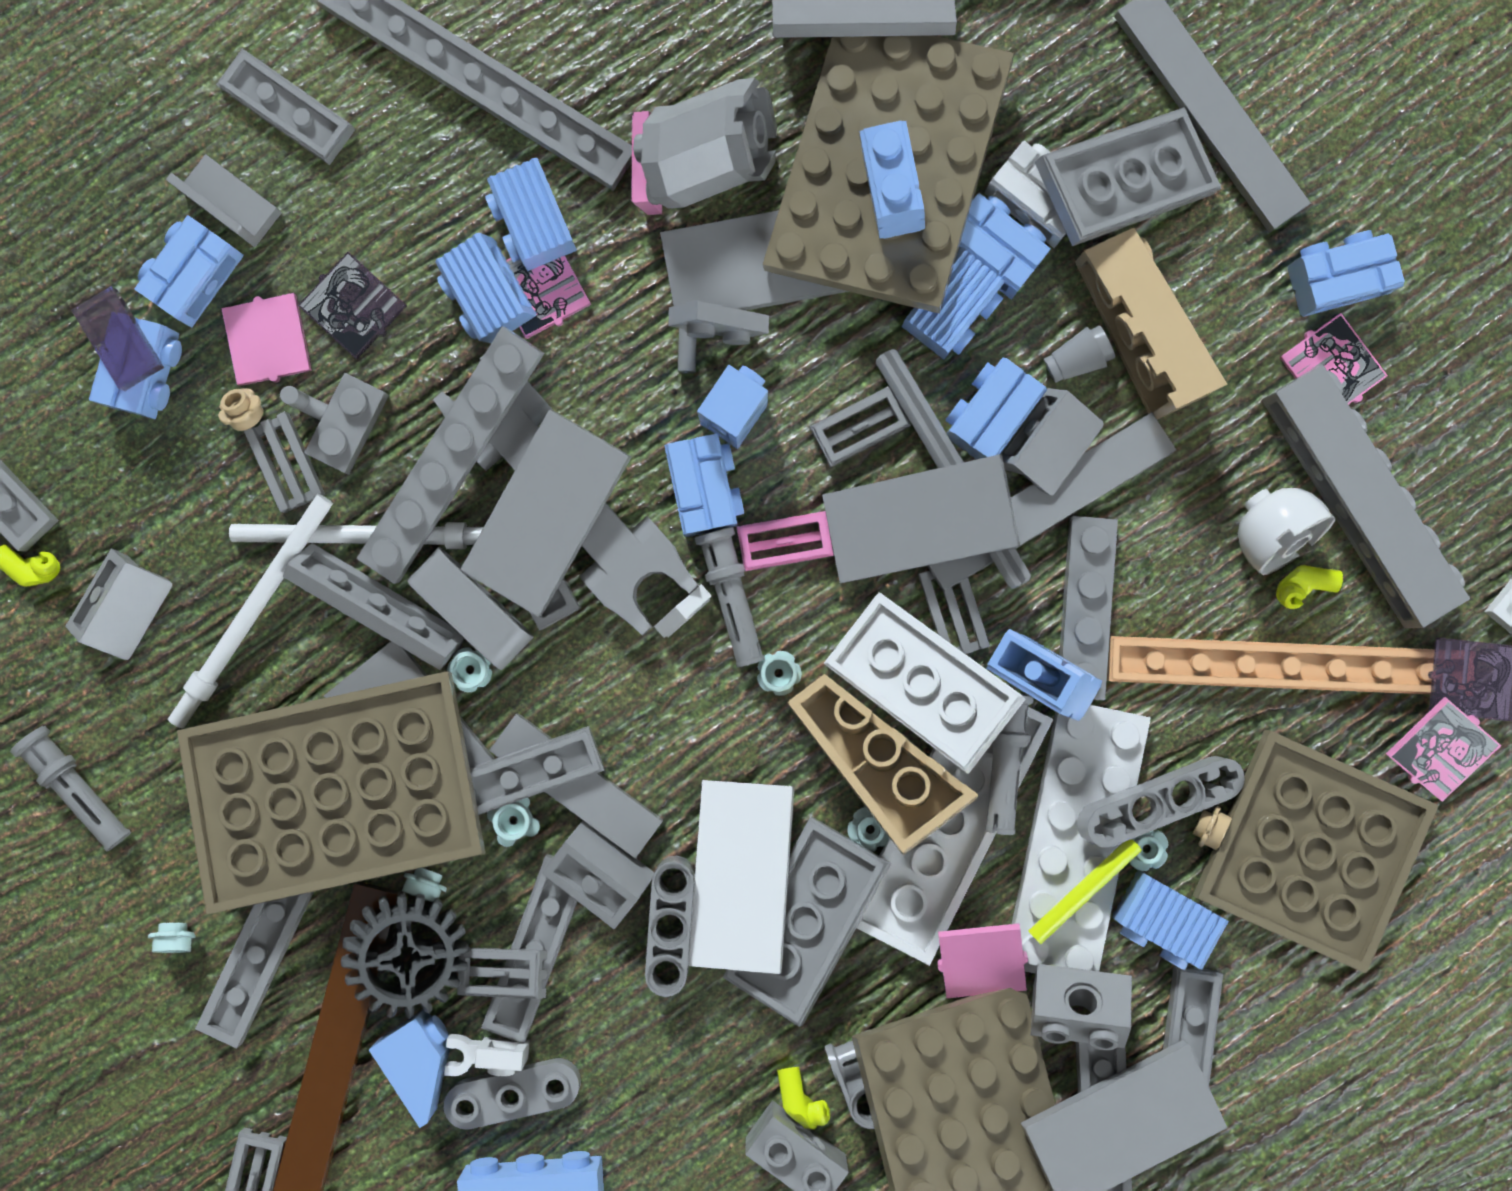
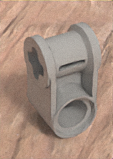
[825,1030,874,1129]

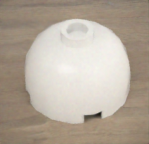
[1238,488,1335,575]

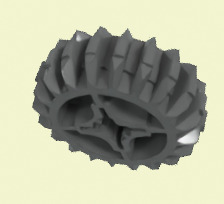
[341,891,469,1019]

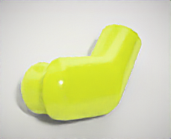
[0,545,60,587]
[1276,565,1343,609]
[777,1067,830,1130]

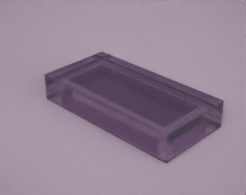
[71,286,165,391]

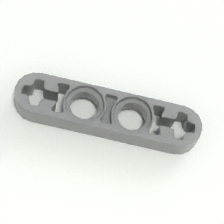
[1077,756,1245,848]

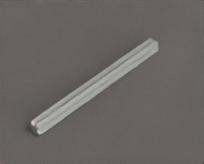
[876,349,1031,589]

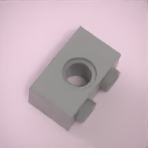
[1030,964,1132,1050]
[745,1100,849,1191]

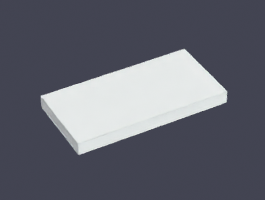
[824,592,1026,774]
[688,780,794,974]

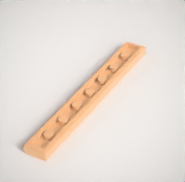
[1106,636,1474,696]

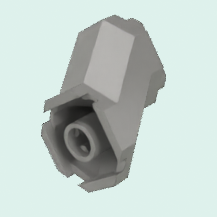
[633,78,777,208]

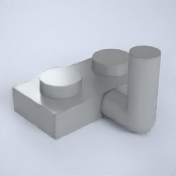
[668,300,769,374]
[280,373,389,475]

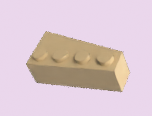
[1075,227,1228,420]
[788,674,978,855]

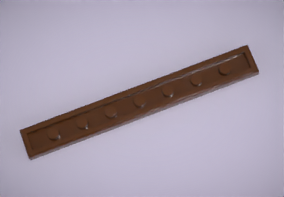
[273,881,399,1191]

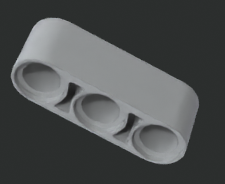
[407,547,534,670]
[645,856,695,997]

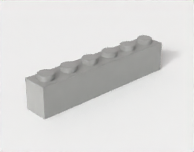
[1261,364,1470,628]

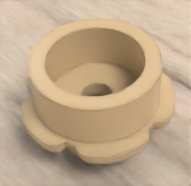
[218,389,263,431]
[1193,806,1232,850]

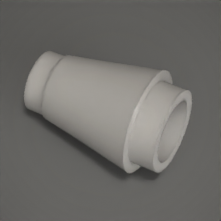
[1043,325,1115,383]

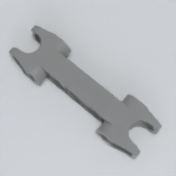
[433,355,699,635]

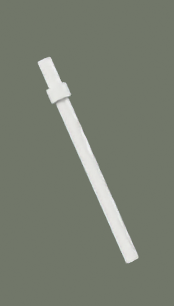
[168,494,333,728]
[229,522,484,549]

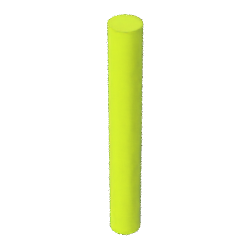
[1028,839,1142,945]

